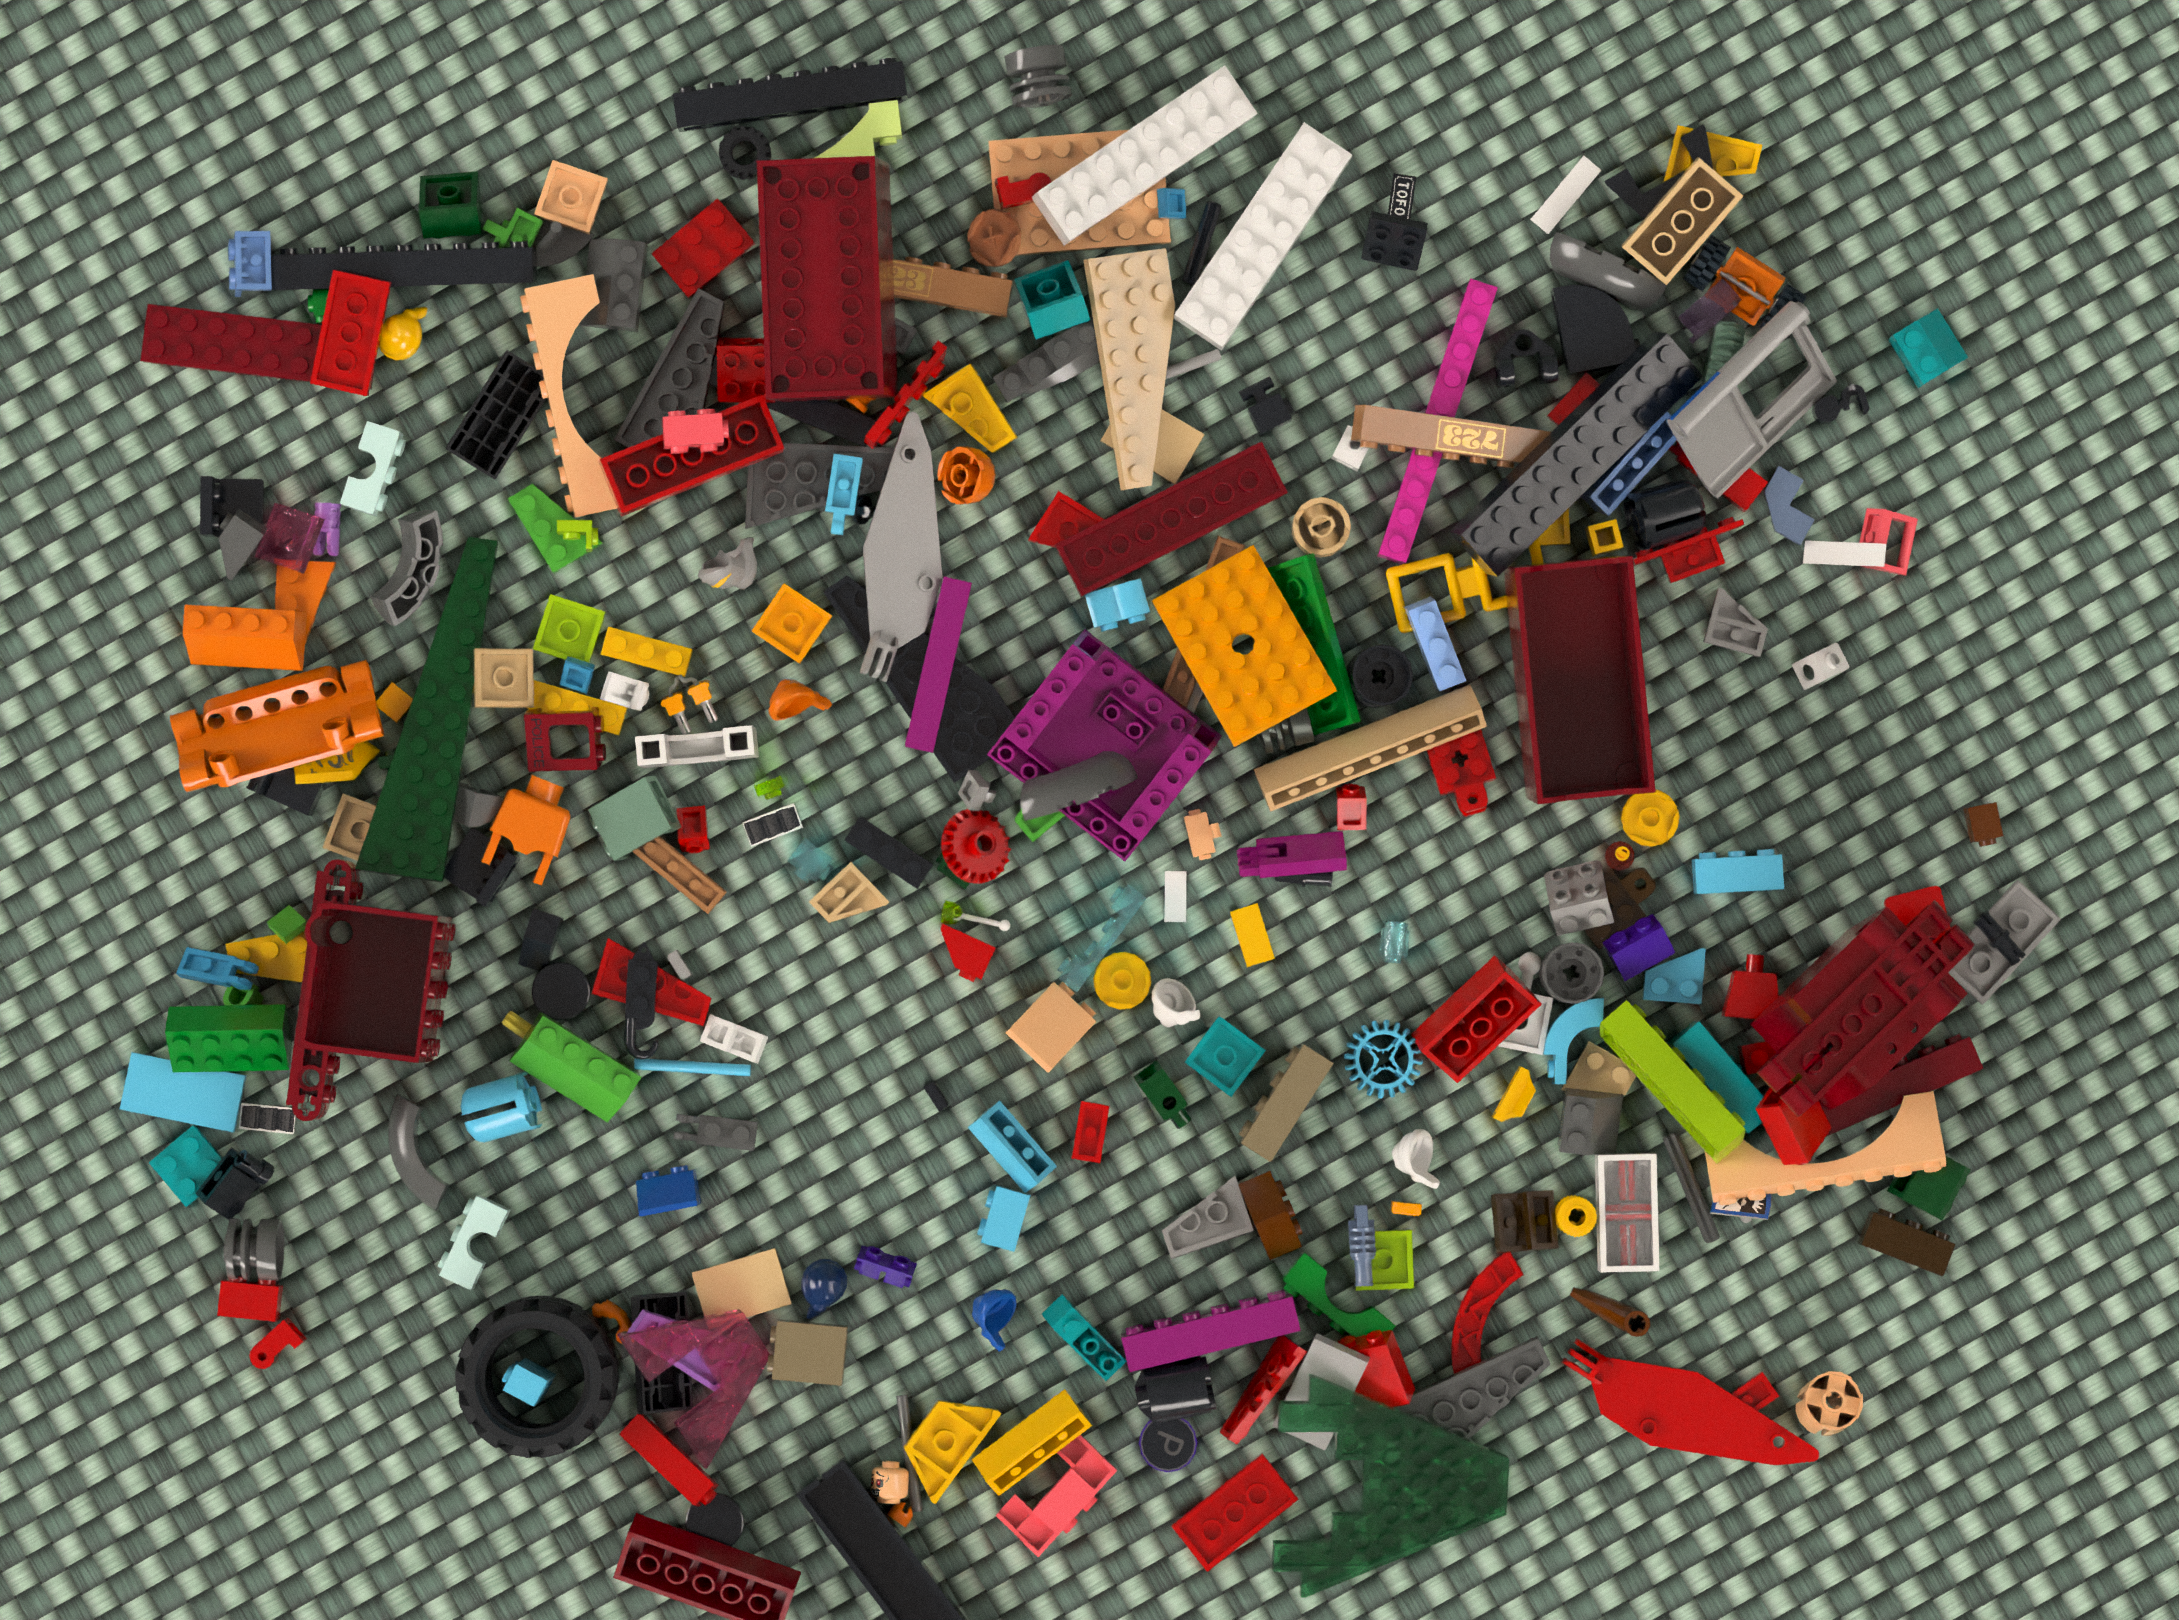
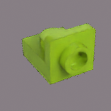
[557,520,598,552]

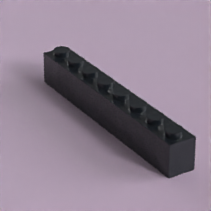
[673,58,908,132]

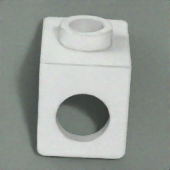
[1792,643,1849,690]

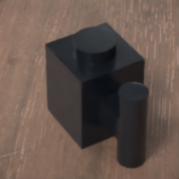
[1239,376,1294,437]

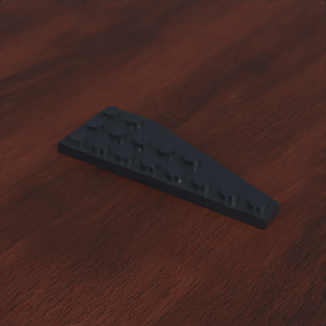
[823,575,1015,783]

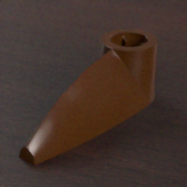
[1570,1287,1650,1337]

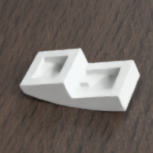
[700,1014,768,1064]

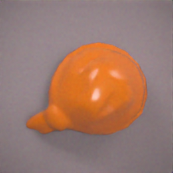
[768,679,832,721]

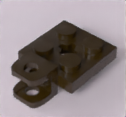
[1585,867,1656,950]

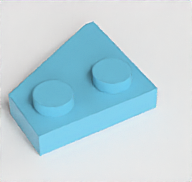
[1642,948,1706,1004]

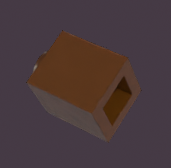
[1963,802,2003,847]

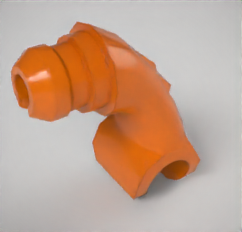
[592,1300,633,1344]

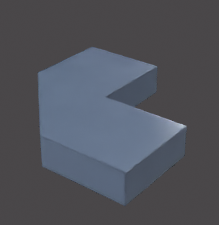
[1763,466,1815,545]

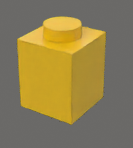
[1585,519,1624,557]

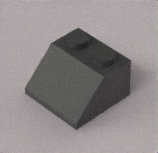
[1558,1088,1623,1155]

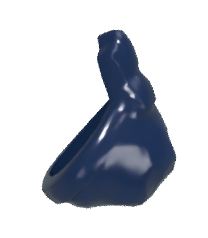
[801,1259,847,1320]

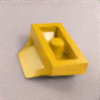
[1492,1066,1536,1122]

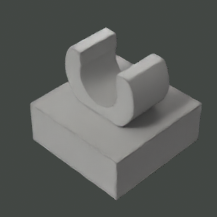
[958,770,996,811]

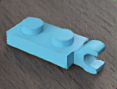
[825,454,863,535]

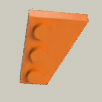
[275,560,336,644]

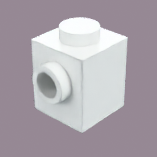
[1331,425,1369,471]

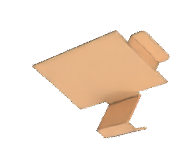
[1184,809,1222,860]

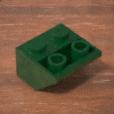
[1887,1156,1971,1221]

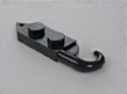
[624,942,659,1059]

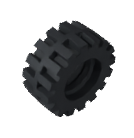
[719,126,771,180]

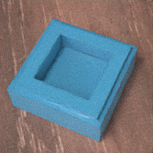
[1157,188,1186,219]
[559,656,595,694]

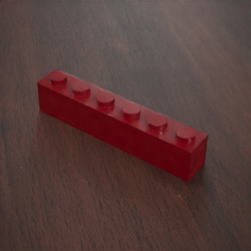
[1818,1033,1984,1136]

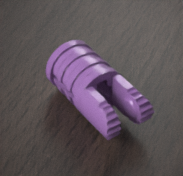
[313,503,341,556]

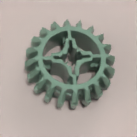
[1701,321,1745,387]

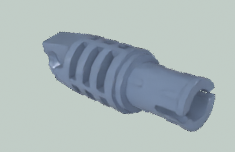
[1348,1205,1376,1286]

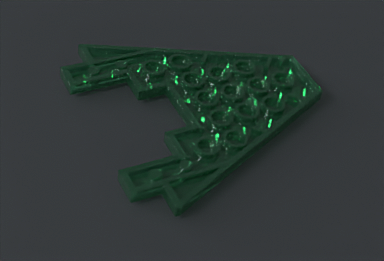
[1272,1374,1509,1598]

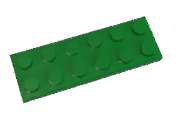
[1267,553,1361,736]

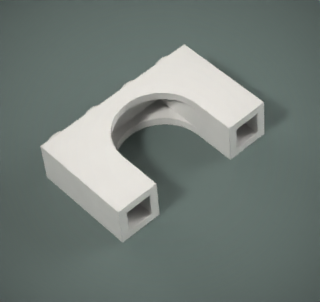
[635,725,759,768]

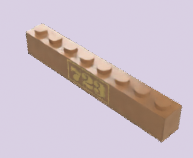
[893,254,1013,318]
[1351,405,1551,468]

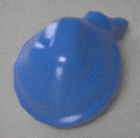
[972,1289,1017,1351]

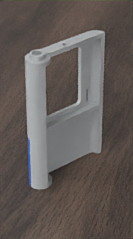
[1667,301,1837,499]

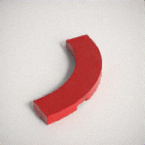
[1451,1252,1524,1374]

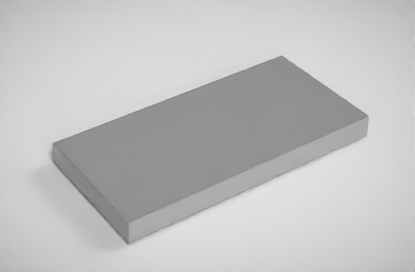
[1948,880,2061,1005]
[1272,1333,1370,1450]

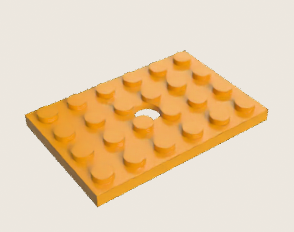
[1152,545,1337,747]

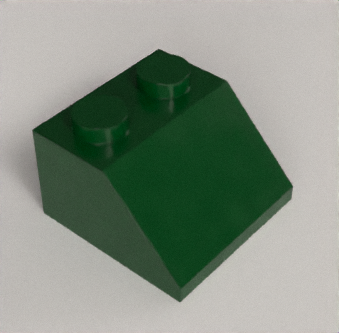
[418,171,482,239]

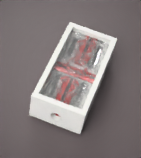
[1595,1153,1659,1272]

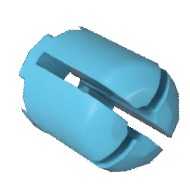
[460,1071,542,1143]

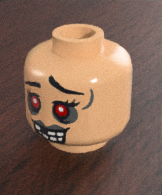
[871,1461,909,1504]

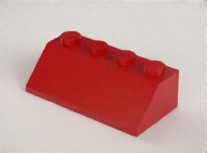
[1411,955,1542,1083]

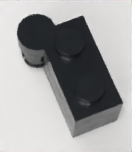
[246,767,326,816]
[196,1147,274,1220]

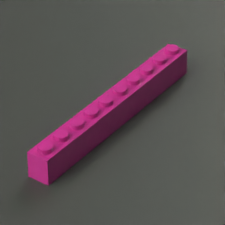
[1377,278,1498,565]

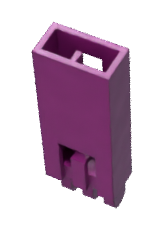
[1237,831,1347,878]

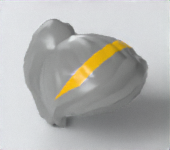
[698,537,757,590]

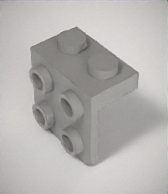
[1544,860,1614,936]

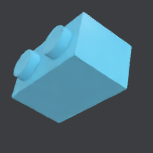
[977,1185,1031,1252]

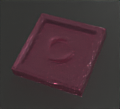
[254,503,324,574]

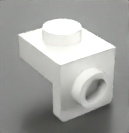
[600,671,649,711]

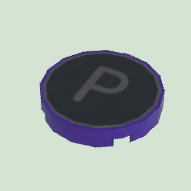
[1139,1418,1197,1472]

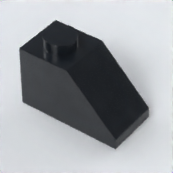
[518,909,564,971]

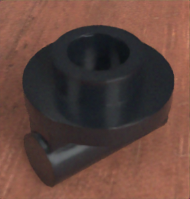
[853,495,876,525]

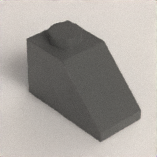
[219,509,268,581]

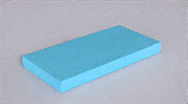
[120,1052,247,1132]

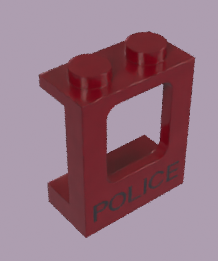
[524,707,606,772]

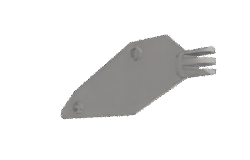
[859,412,943,682]

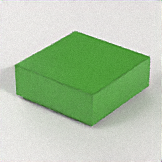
[267,905,307,944]

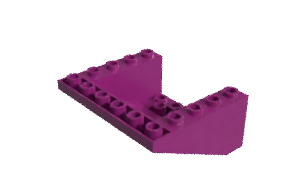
[987,629,1222,861]

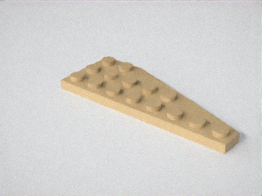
[1083,248,1175,490]

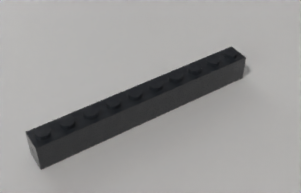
[271,241,537,290]

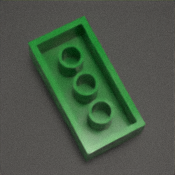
[165,1004,292,1073]

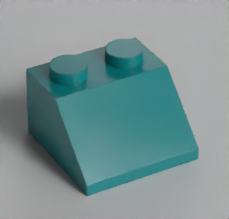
[1888,308,1968,388]

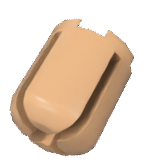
[1796,1371,1863,1436]

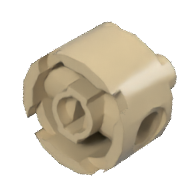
[1291,497,1351,558]

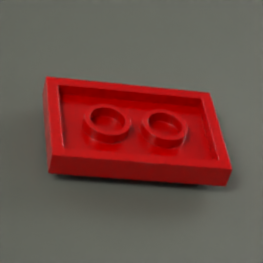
[651,198,755,299]

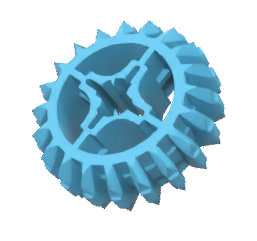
[1344,1020,1423,1098]

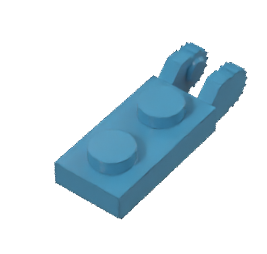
[176,947,259,991]

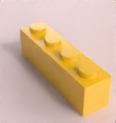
[972,1389,1092,1496]

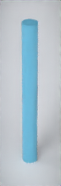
[634,1058,751,1076]

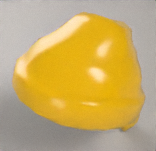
[379,307,428,360]

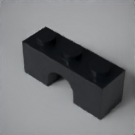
[844,816,934,889]

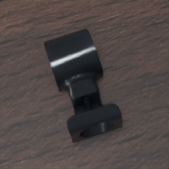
[1812,384,1869,424]

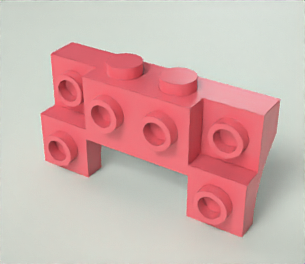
[995,1435,1117,1557]

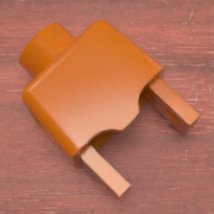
[481,775,571,886]

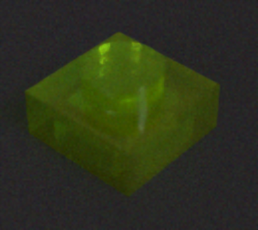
[754,776,787,801]

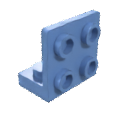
[228,231,272,297]

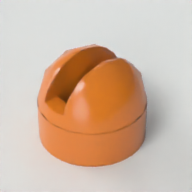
[887,1502,913,1527]

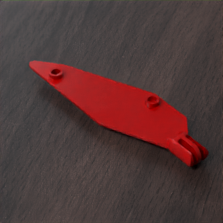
[1561,1338,1819,1465]

